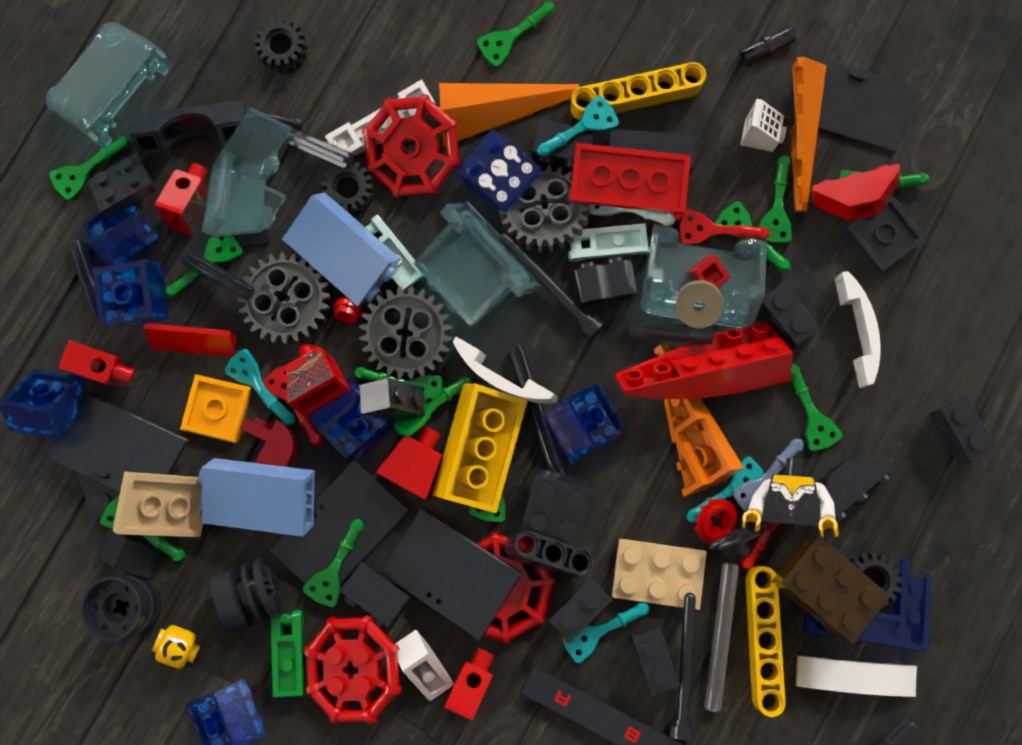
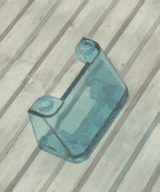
[46,21,173,149]
[641,224,767,328]

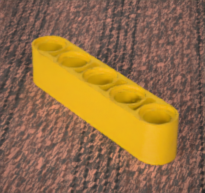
[570,62,706,120]
[745,566,785,717]

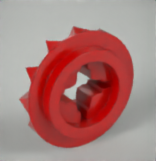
[694,497,737,544]

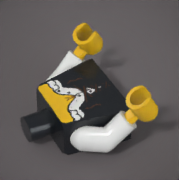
[742,458,839,538]

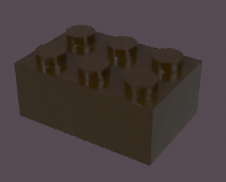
[771,535,890,644]

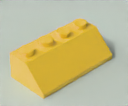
[432,384,528,513]

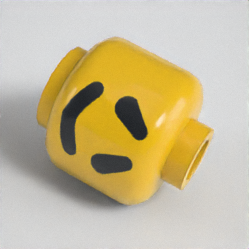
[152,625,200,669]

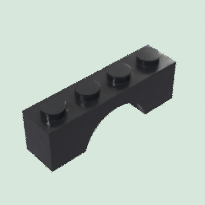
[129,100,251,157]

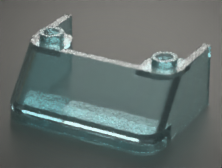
[202,107,292,237]

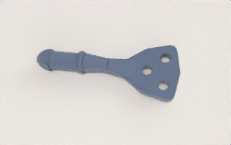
[732,439,804,511]

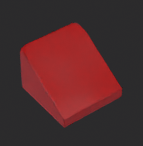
[687,254,731,288]

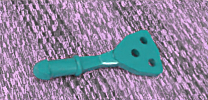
[537,95,619,156]
[225,349,295,425]
[687,456,764,523]
[563,603,649,663]

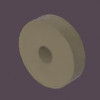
[676,280,723,328]

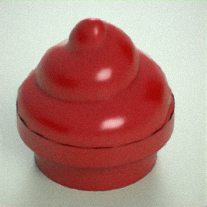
[333,296,362,324]

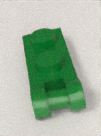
[271,610,305,697]

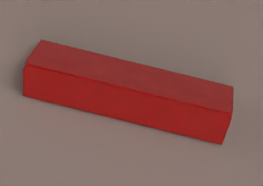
[144,323,237,357]

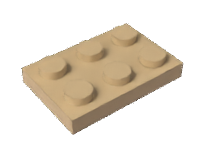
[113,472,203,537]
[611,538,707,610]

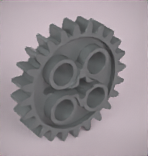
[499,165,590,253]
[237,252,332,345]
[359,286,453,379]

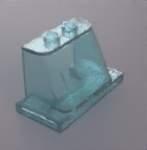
[413,202,542,326]

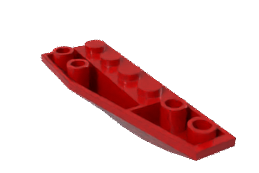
[615,322,793,399]

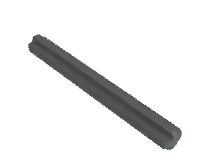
[704,563,739,712]

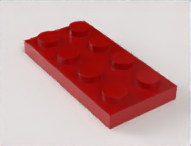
[569,143,691,214]

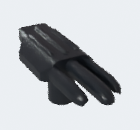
[710,522,767,556]

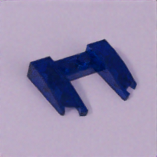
[803,550,932,652]

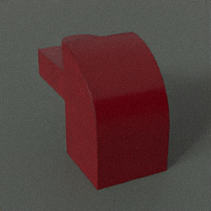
[240,417,298,468]

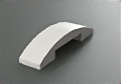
[325,80,436,157]
[834,271,880,388]
[453,337,558,403]
[795,655,917,697]

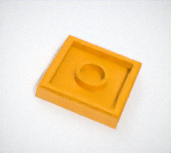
[180,374,253,444]

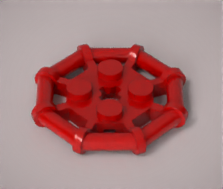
[362,94,461,199]
[476,531,556,644]
[303,615,402,725]

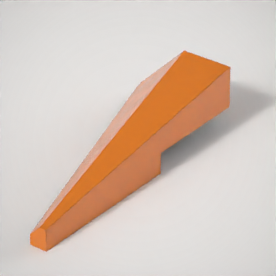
[790,57,827,212]
[439,83,579,147]
[654,344,744,497]

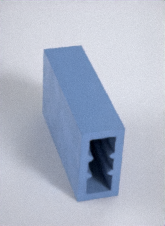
[282,193,401,306]
[199,458,315,537]

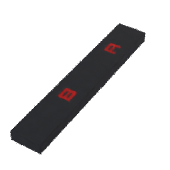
[521,665,686,745]

